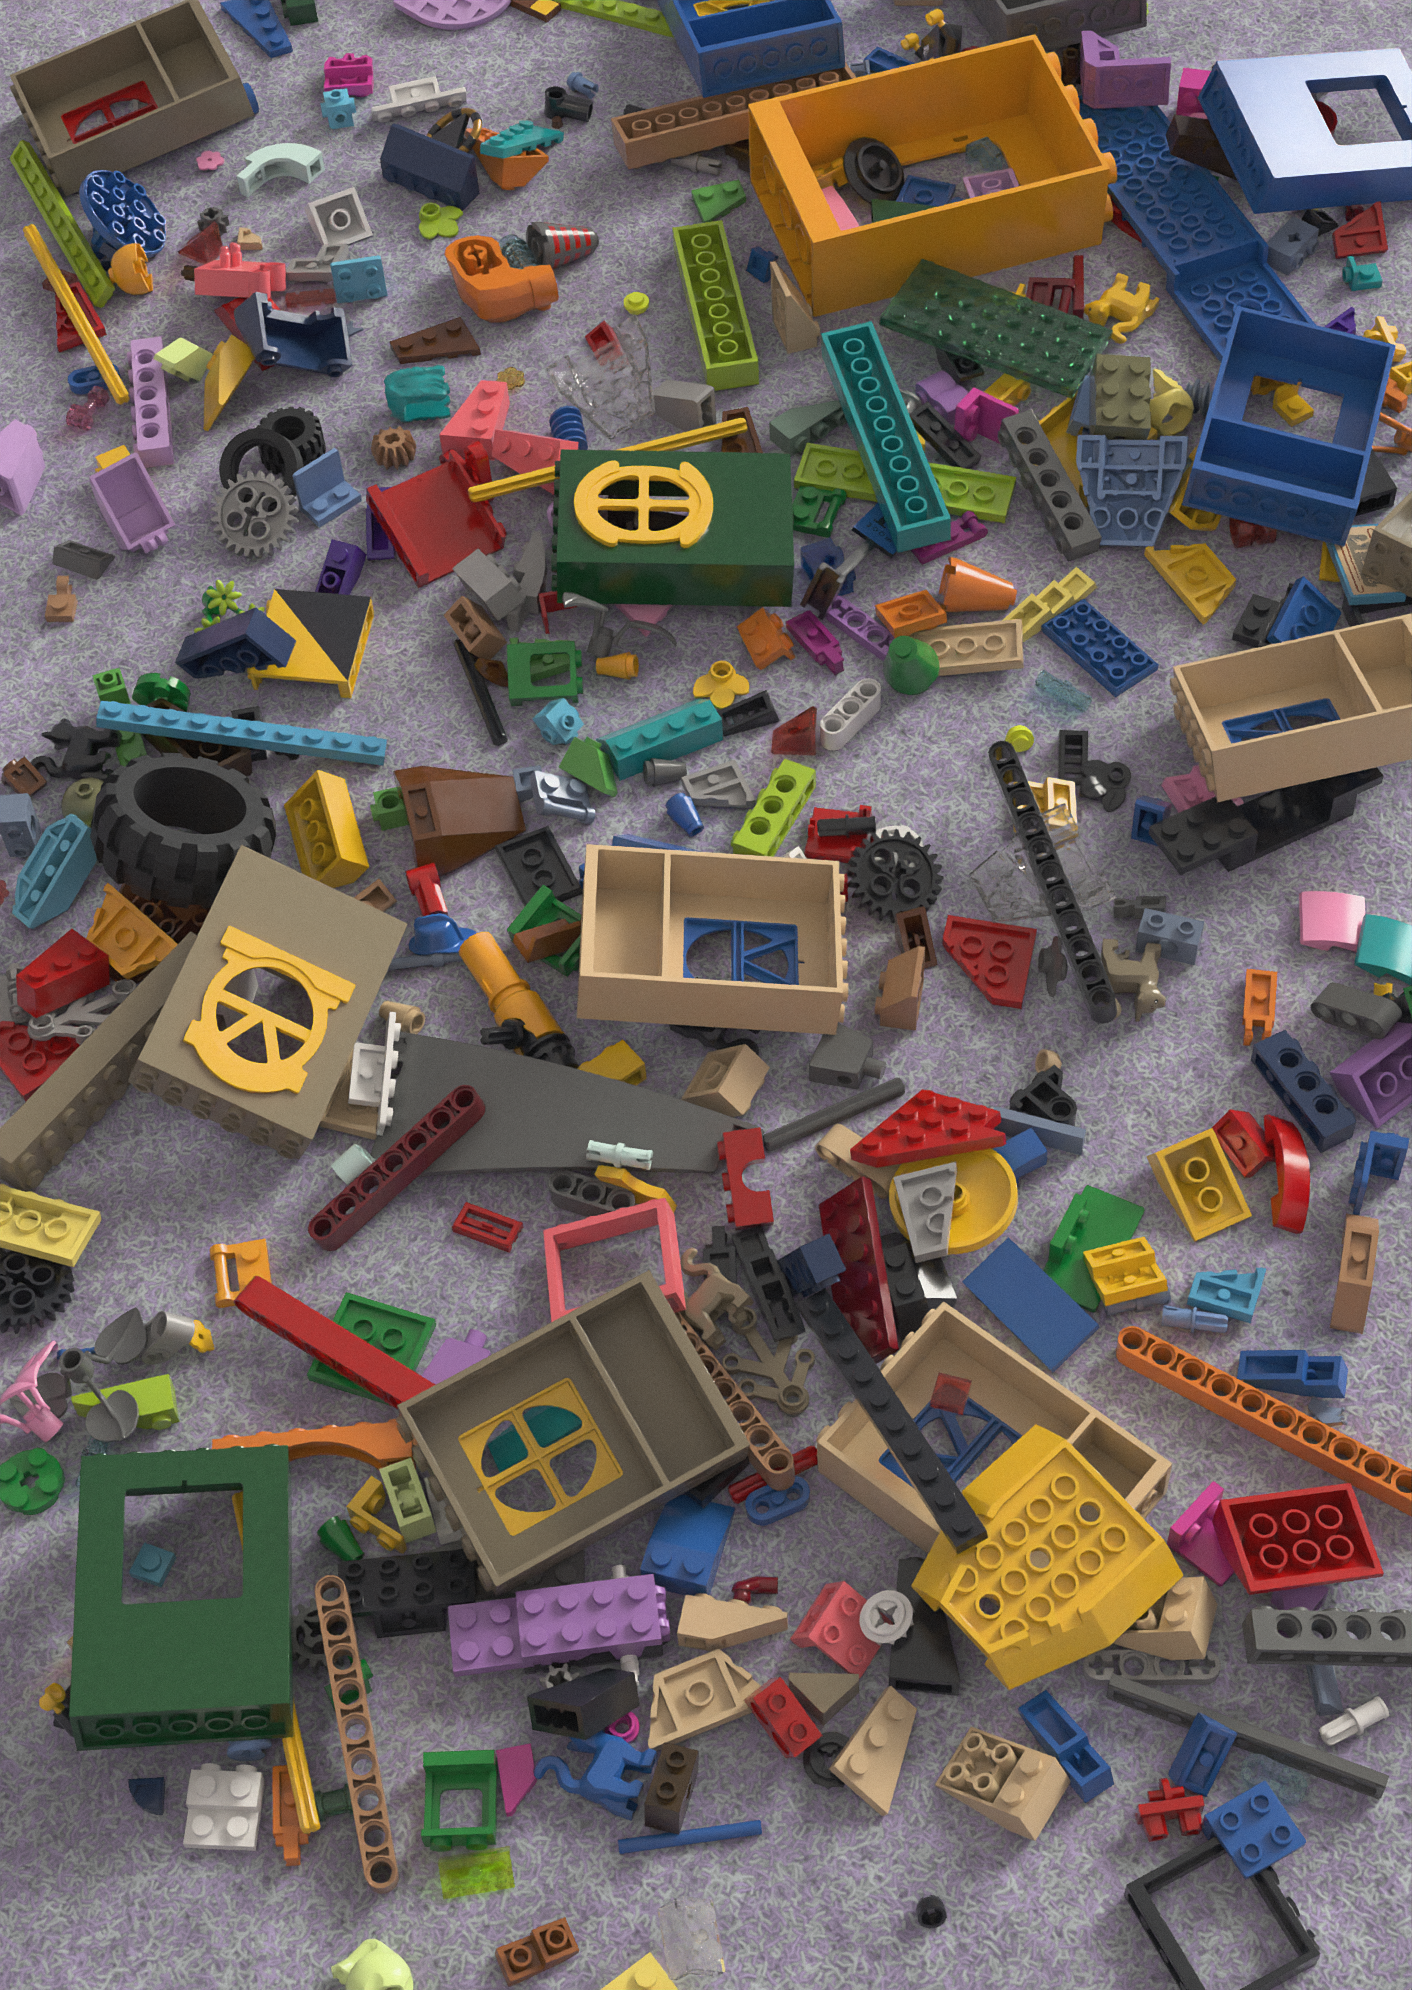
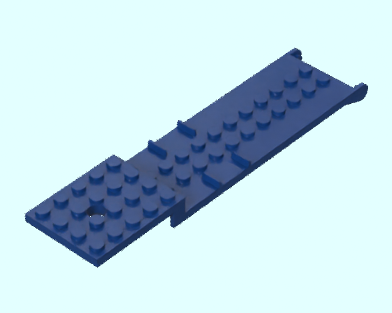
[1078,95,1316,363]

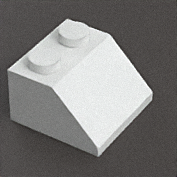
[304,187,373,246]

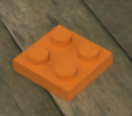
[875,590,947,638]

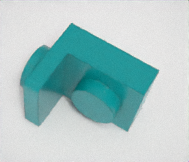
[1342,256,1383,291]

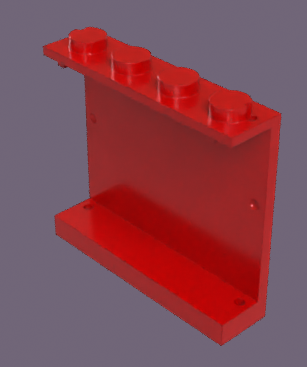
[366,450,507,588]

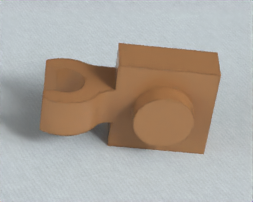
[45,576,78,622]

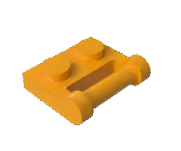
[209,1238,272,1308]

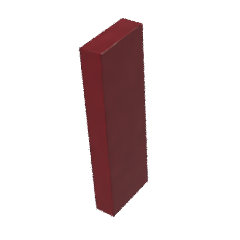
[1072,255,1084,328]

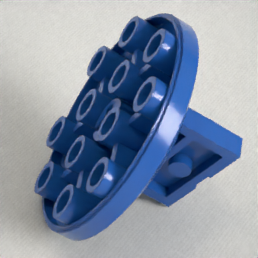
[79,170,166,259]

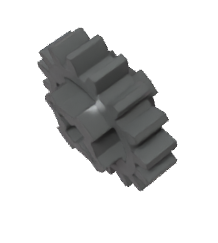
[293,1597,359,1674]

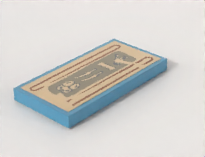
[1325,524,1406,605]

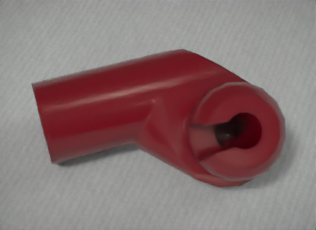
[731,1576,778,1604]

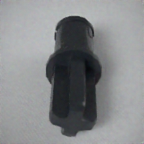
[817,815,876,838]

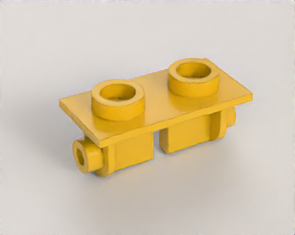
[813,156,848,189]

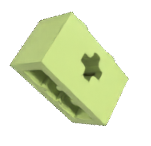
[379,1458,436,1543]

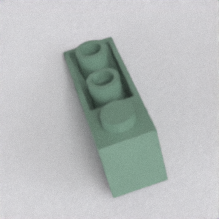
[769,400,847,457]

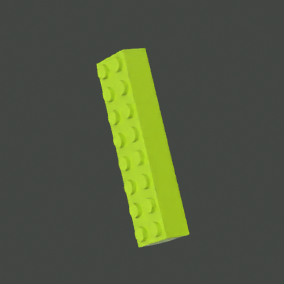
[672,220,759,391]

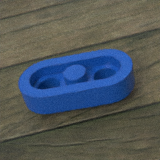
[68,364,121,395]
[745,1476,810,1526]

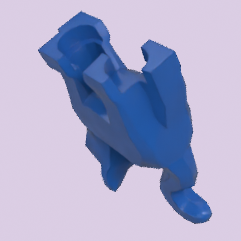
[533,1730,657,1821]

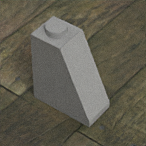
[650,379,716,432]

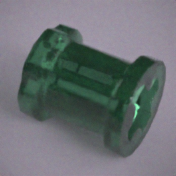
[314,1783,354,1823]

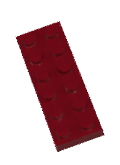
[819,1176,899,1364]

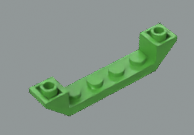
[92,668,147,766]

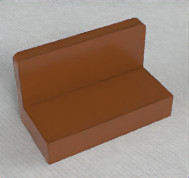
[512,918,581,963]

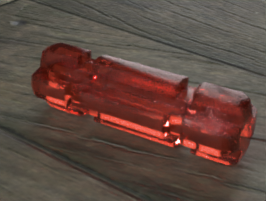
[285,288,336,308]

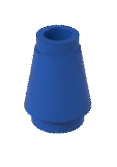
[665,793,704,837]

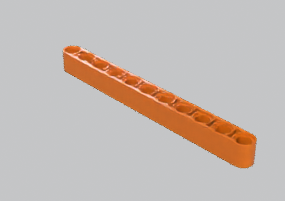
[1116,1326,1412,1517]

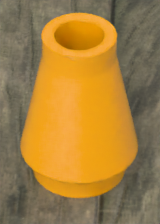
[596,652,639,680]

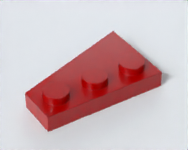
[55,281,107,353]

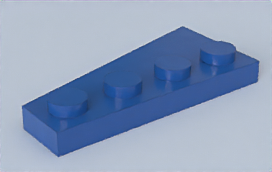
[220,0,293,58]

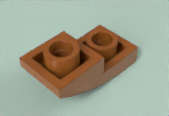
[495,1917,579,1987]

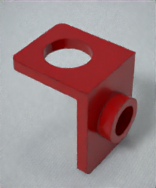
[538,591,577,634]

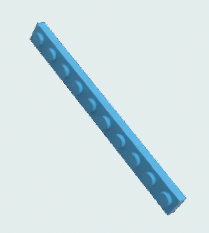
[96,701,387,766]

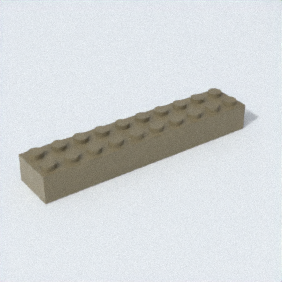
[0,931,197,1192]

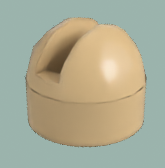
[1035,1049,1062,1073]

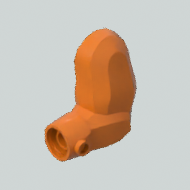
[444,235,559,323]

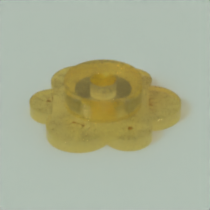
[496,367,525,390]

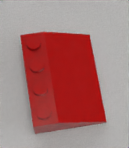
[1212,1483,1384,1595]

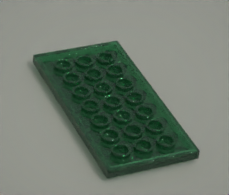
[879,259,1113,399]

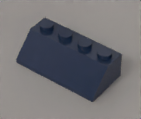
[380,123,480,211]

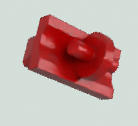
[1135,1778,1205,1842]

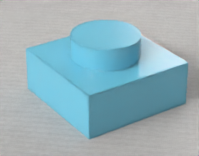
[129,1543,176,1587]

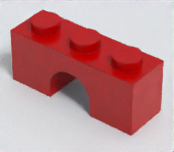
[717,1127,774,1230]

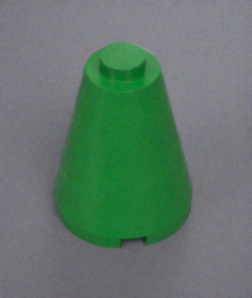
[883,636,940,695]

